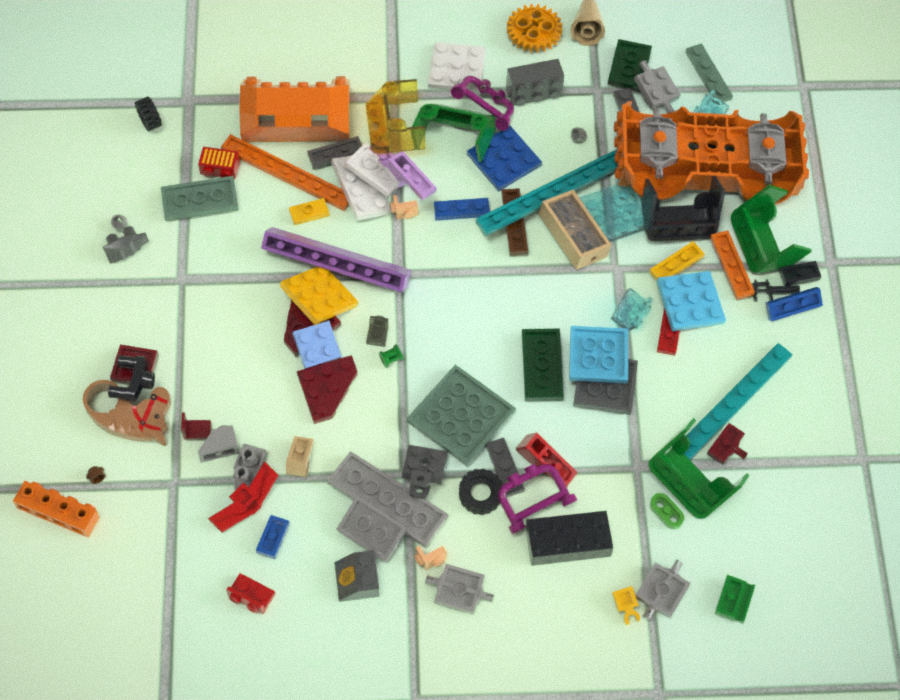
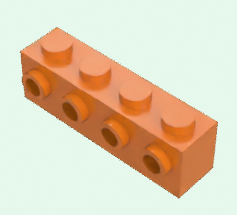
[13,480,99,538]

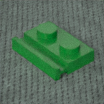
[714,574,756,624]

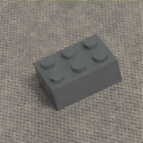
[506,58,564,106]

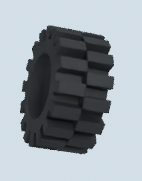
[134,96,162,132]

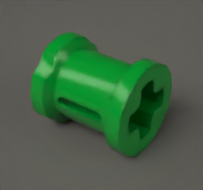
[379,344,403,368]

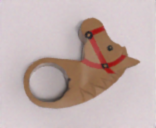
[83,380,171,446]

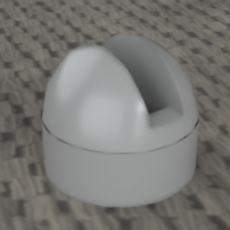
[571,127,587,142]
[111,214,128,229]

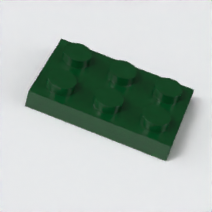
[607,39,652,91]

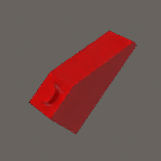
[515,432,578,487]

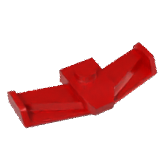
[207,461,279,533]

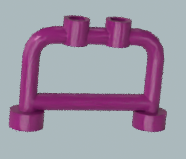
[451,76,514,131]
[498,463,578,534]

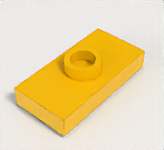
[289,198,329,225]

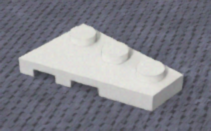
[344,142,400,197]

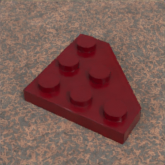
[284,299,341,357]
[297,355,358,424]

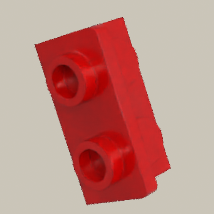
[226,573,276,614]

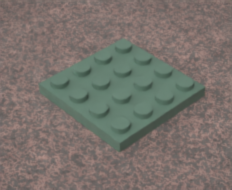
[406,364,516,467]

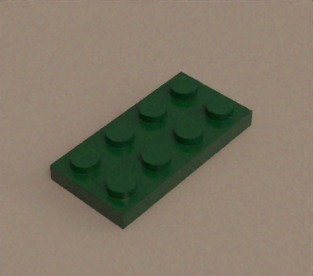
[521,328,564,401]

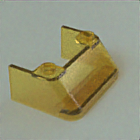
[365,79,426,154]

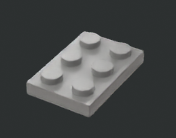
[336,495,408,562]

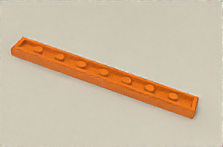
[221,134,349,212]

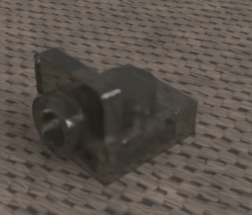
[366,315,389,347]

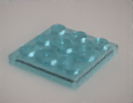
[580,184,645,242]

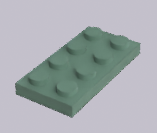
[161,176,239,221]

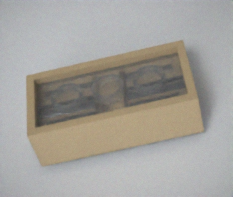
[538,190,612,270]

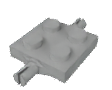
[634,60,681,113]
[635,559,691,621]
[425,564,494,615]

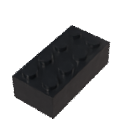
[525,510,613,566]

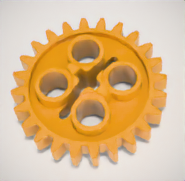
[506,3,563,53]

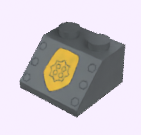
[334,550,380,602]

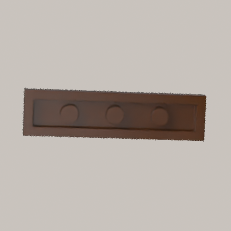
[501,188,528,256]

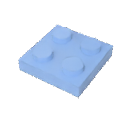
[292,321,341,369]

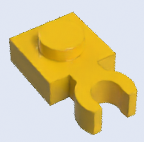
[612,586,640,625]

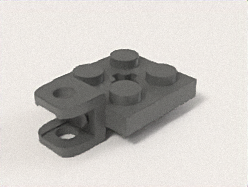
[402,445,448,499]

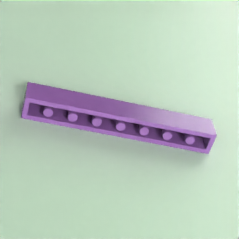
[261,227,411,292]

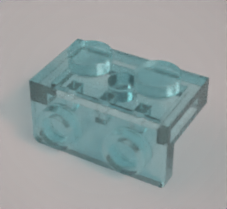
[693,90,729,114]
[610,288,653,332]

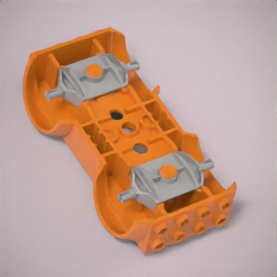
[614,101,809,205]

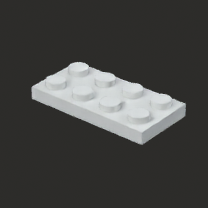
[331,155,391,221]

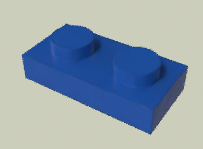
[256,515,290,559]

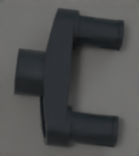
[108,355,155,402]

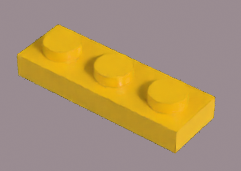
[649,241,705,280]

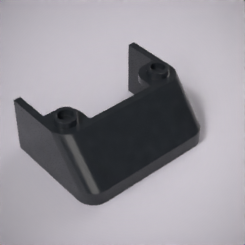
[641,176,725,241]

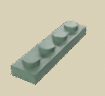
[685,43,733,105]

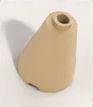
[570,0,605,46]

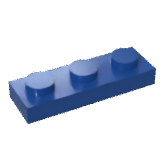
[434,198,490,221]
[765,287,823,322]

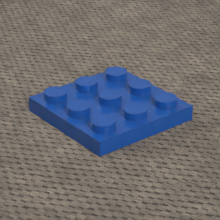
[467,125,542,192]

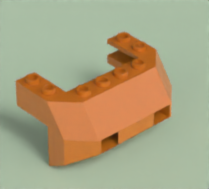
[239,76,350,142]

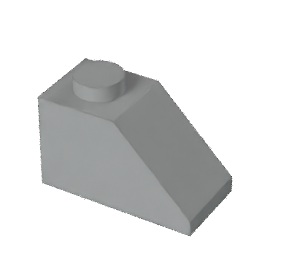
[198,425,239,463]

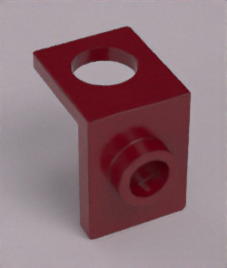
[181,412,211,440]

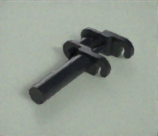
[752,279,800,302]

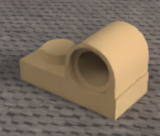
[286,436,314,477]

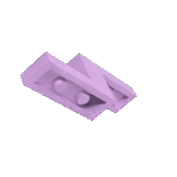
[369,140,437,200]

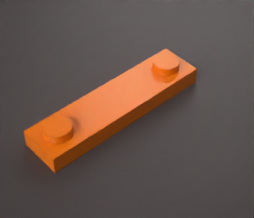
[710,230,755,300]

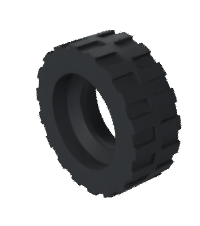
[459,468,502,515]

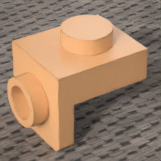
[390,195,418,220]
[414,546,447,570]

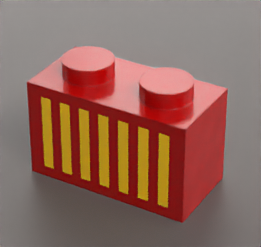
[198,146,240,179]

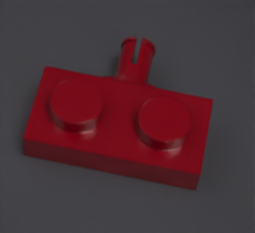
[707,423,748,465]

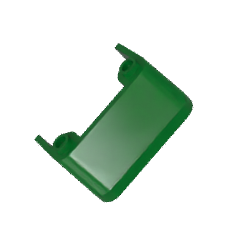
[411,104,496,162]
[731,185,812,274]
[648,418,750,519]

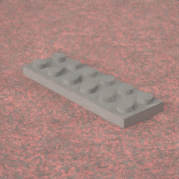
[327,451,448,548]

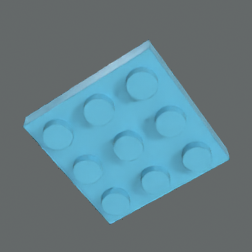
[656,271,726,331]
[569,326,628,383]

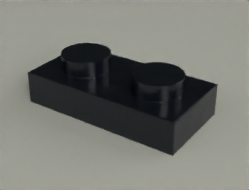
[779,261,822,286]

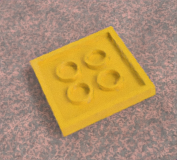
[280,266,358,325]

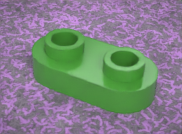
[650,493,684,529]

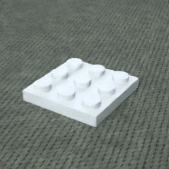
[428,42,486,93]

